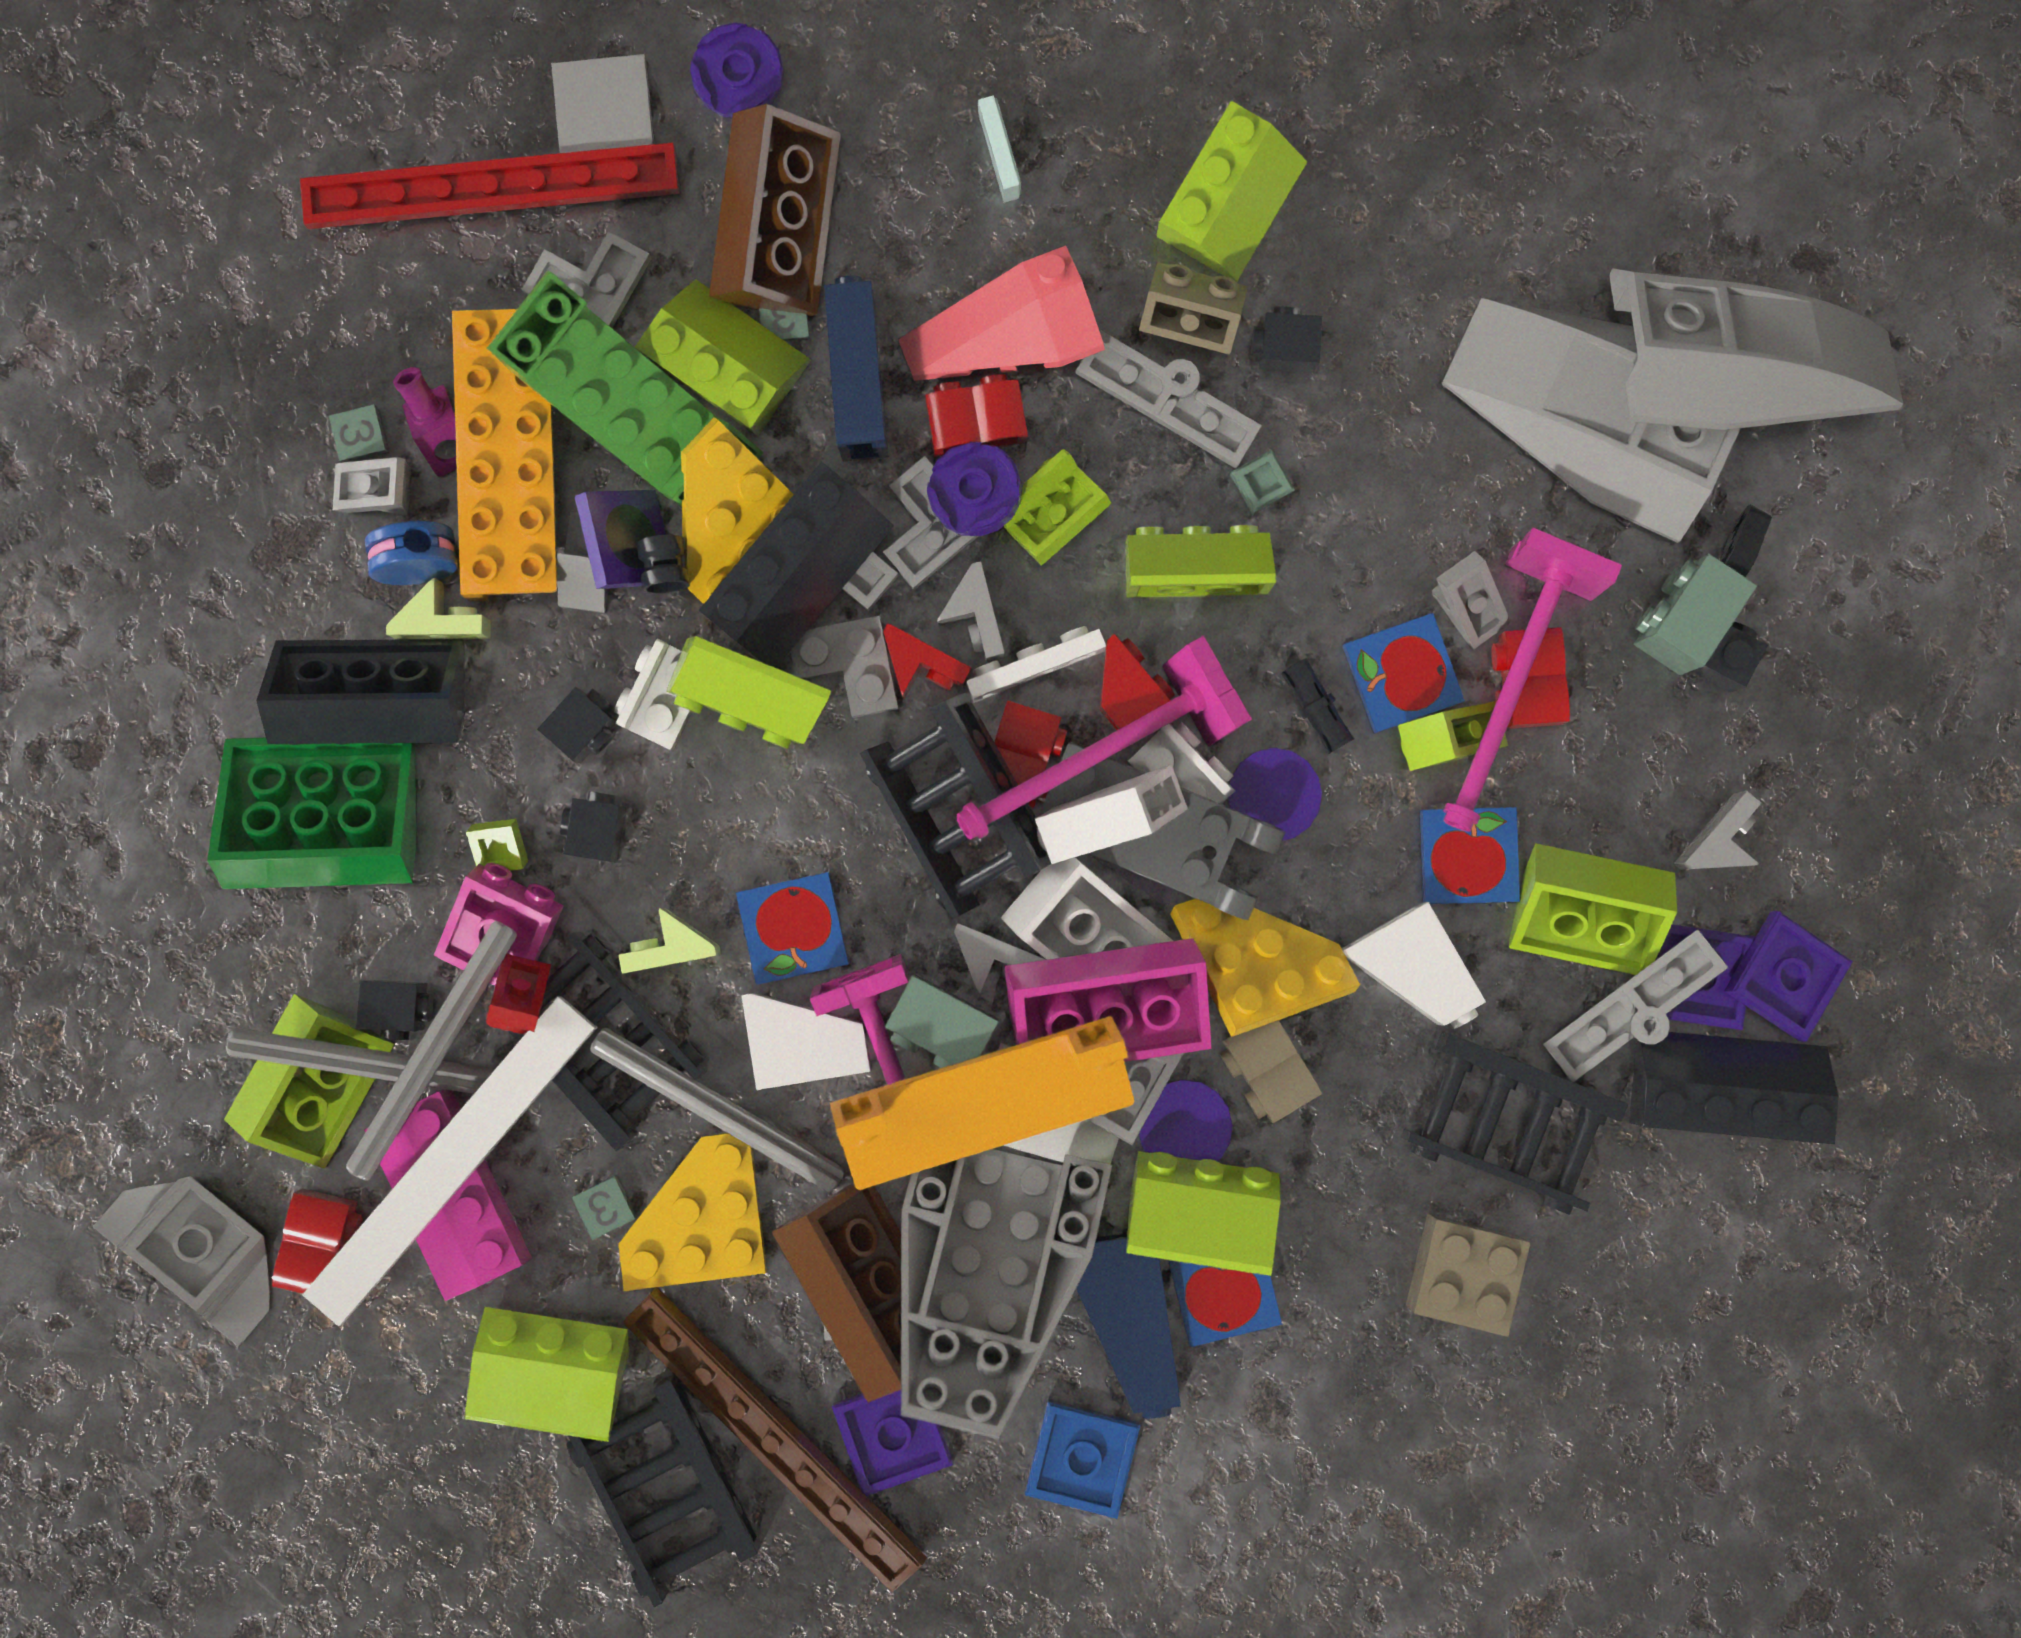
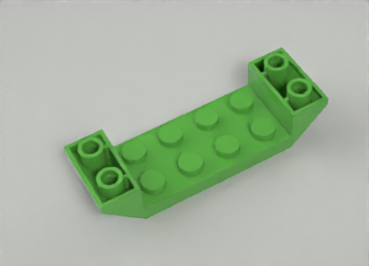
[487,270,764,509]

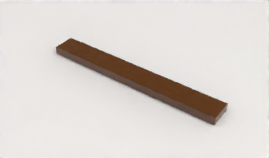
[622,1287,928,1593]

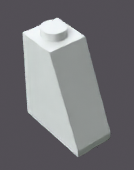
[1035,764,1188,864]
[1342,902,1486,1029]
[741,993,878,1090]

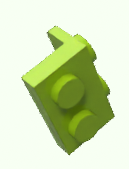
[1004,449,1112,566]

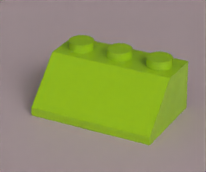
[1156,101,1307,282]
[635,279,811,437]
[1125,525,1276,598]
[666,636,831,749]
[1509,843,1677,975]
[224,994,394,1169]
[1126,1151,1281,1276]
[465,1307,629,1442]

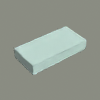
[978,95,1021,202]

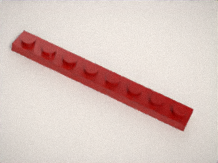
[300,142,680,229]

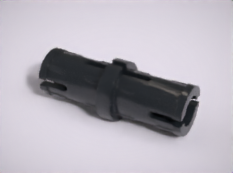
[1281,658,1355,754]

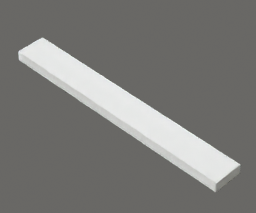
[302,996,597,1326]

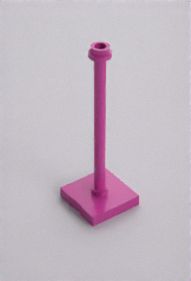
[1443,528,1622,832]
[956,635,1252,840]
[810,954,908,1085]

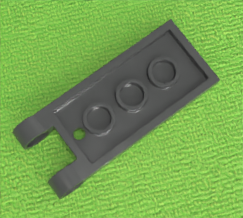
[1038,741,1286,920]

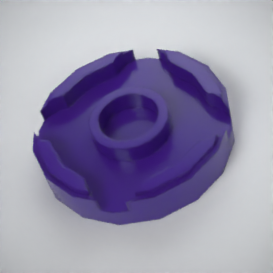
[690,22,784,118]
[927,442,1023,537]
[1227,748,1322,841]
[1139,1079,1233,1162]

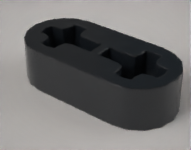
[1720,504,1772,578]

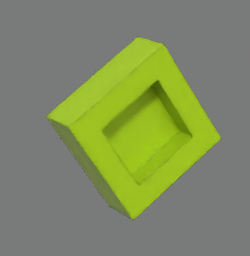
[466,818,528,871]

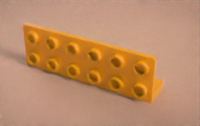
[452,309,558,602]
[830,1016,1134,1190]

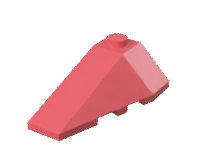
[898,246,1105,381]

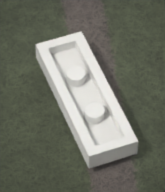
[966,626,1106,703]

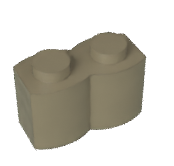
[1220,1020,1322,1123]

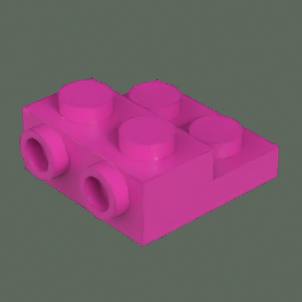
[434,863,564,985]

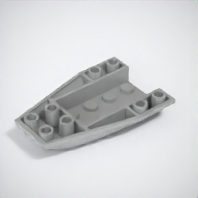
[1609,268,1903,430]
[1441,298,1741,543]
[901,1149,1112,1439]

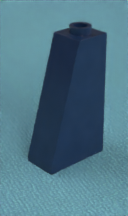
[824,276,889,462]
[1076,1232,1181,1419]

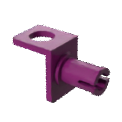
[393,367,457,477]

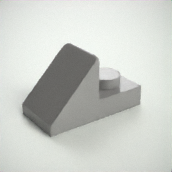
[332,457,411,516]
[557,512,610,613]
[1432,551,1511,650]
[937,561,1005,663]
[1674,791,1761,870]
[954,923,1046,994]

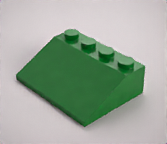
[207,737,417,889]

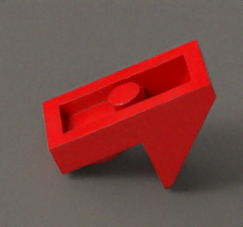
[883,623,972,699]
[486,954,551,1035]

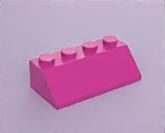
[1005,938,1212,1062]
[364,1089,532,1301]

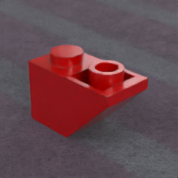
[1100,634,1175,746]

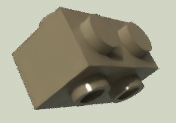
[1139,262,1248,355]

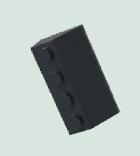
[698,461,894,668]
[256,639,464,745]
[1629,1032,1839,1145]

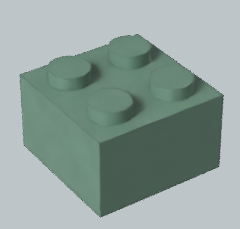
[1633,554,1757,675]
[885,974,999,1068]

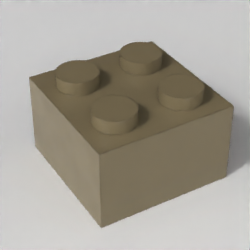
[1406,1213,1531,1337]

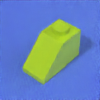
[1398,701,1508,771]

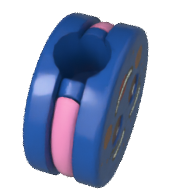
[365,521,458,585]

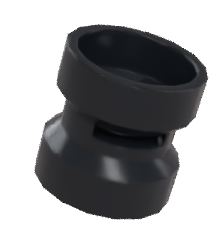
[637,535,690,594]

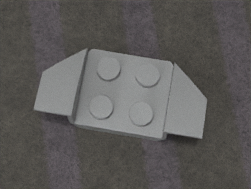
[92,1176,271,1347]

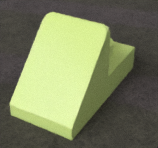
[386,578,491,639]
[619,908,721,974]

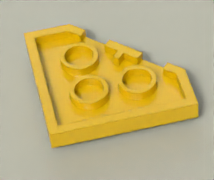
[681,417,794,604]
[1170,898,1360,1037]
[618,1133,767,1291]

